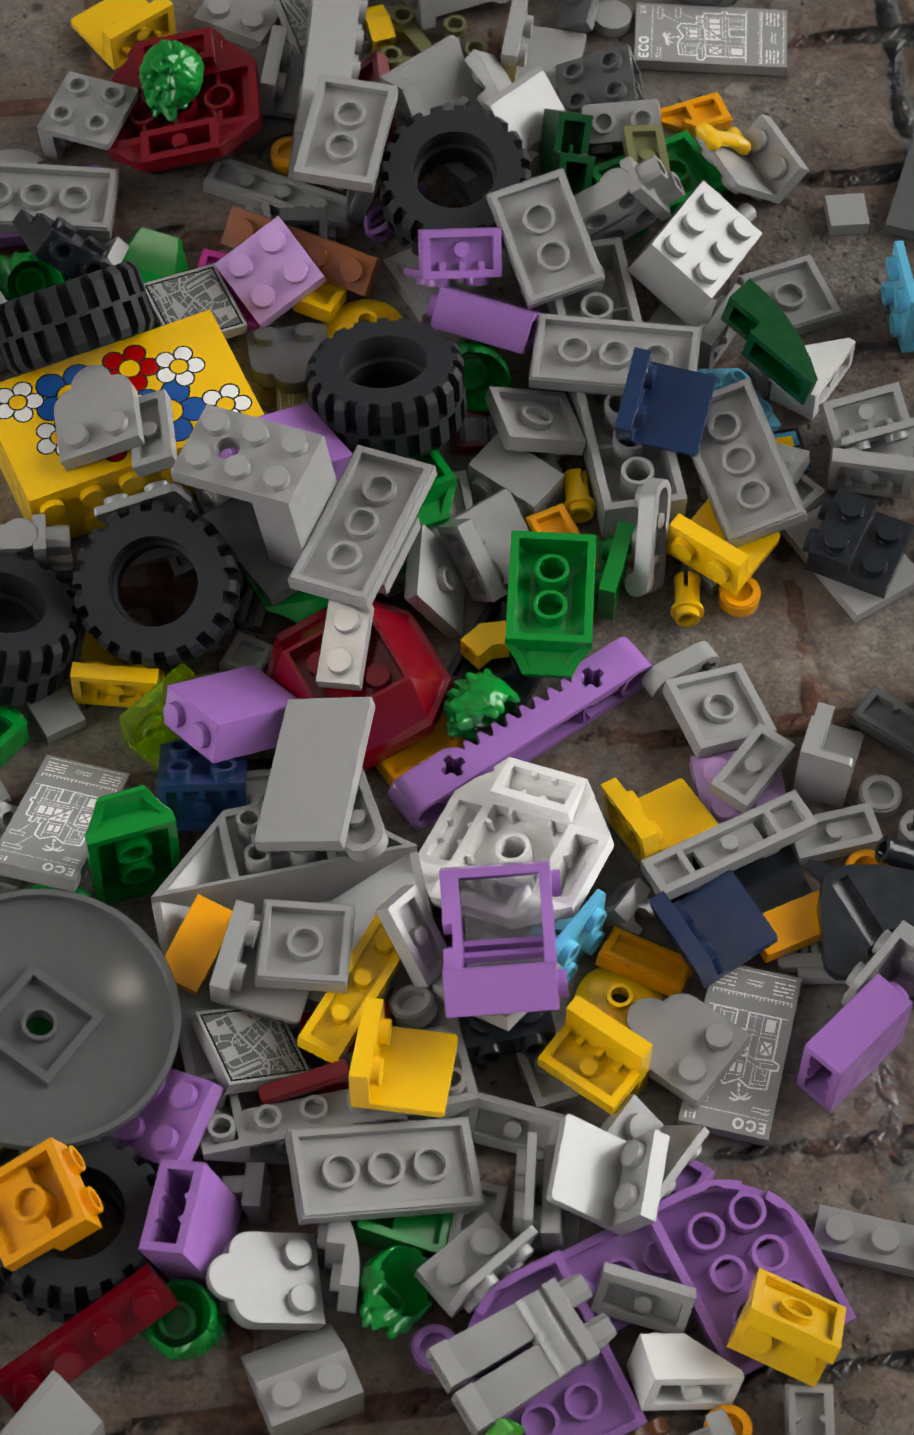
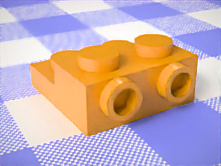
[0,1137,104,1272]

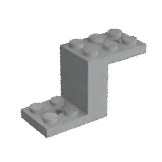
[170,404,421,595]

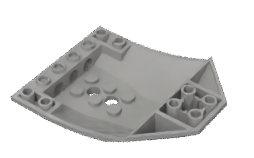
[151,802,480,1165]

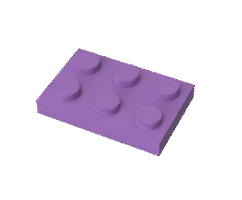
[96,1068,224,1166]

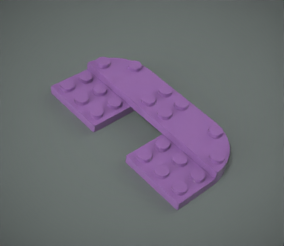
[464,1179,857,1435]

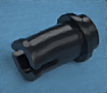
[875,835,914,871]

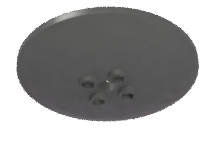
[0,888,181,1151]

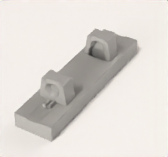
[640,790,818,900]

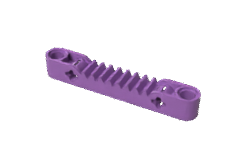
[387,637,653,830]

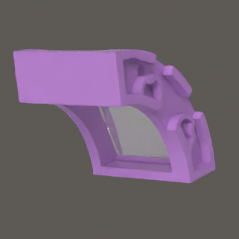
[439,859,568,1018]

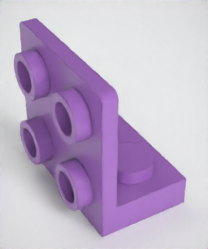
[404,227,502,287]

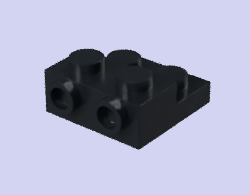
[12,209,113,279]
[803,487,914,599]
[458,1010,556,1064]

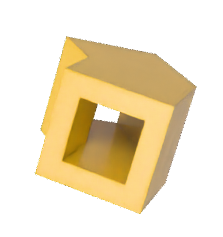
[364,4,396,52]
[460,620,509,670]

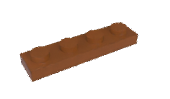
[220,205,382,296]

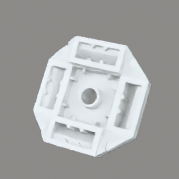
[418,757,614,930]

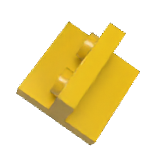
[537,995,653,1115]
[727,1267,847,1387]

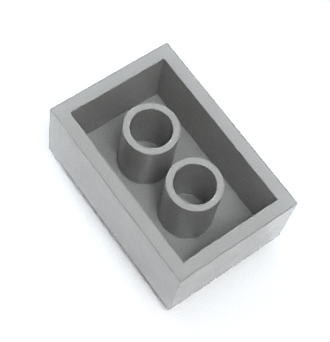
[627,180,763,324]

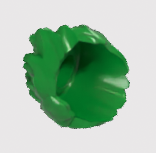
[139,39,204,122]
[0,251,68,301]
[457,341,512,413]
[443,669,520,742]
[358,1245,432,1340]
[139,1279,228,1361]

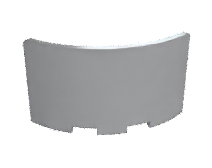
[380,35,540,207]

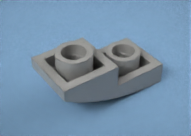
[464,49,512,107]
[316,1221,360,1313]

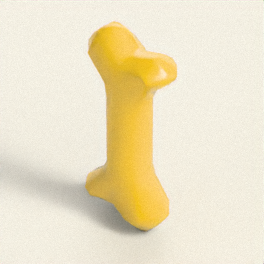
[696,122,751,156]

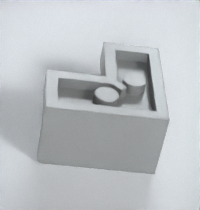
[793,702,864,809]

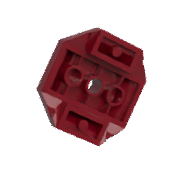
[107,26,263,175]
[266,600,453,771]

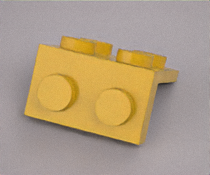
[667,499,780,595]

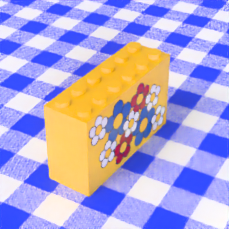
[0,310,264,539]

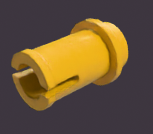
[564,468,596,523]
[670,571,704,627]

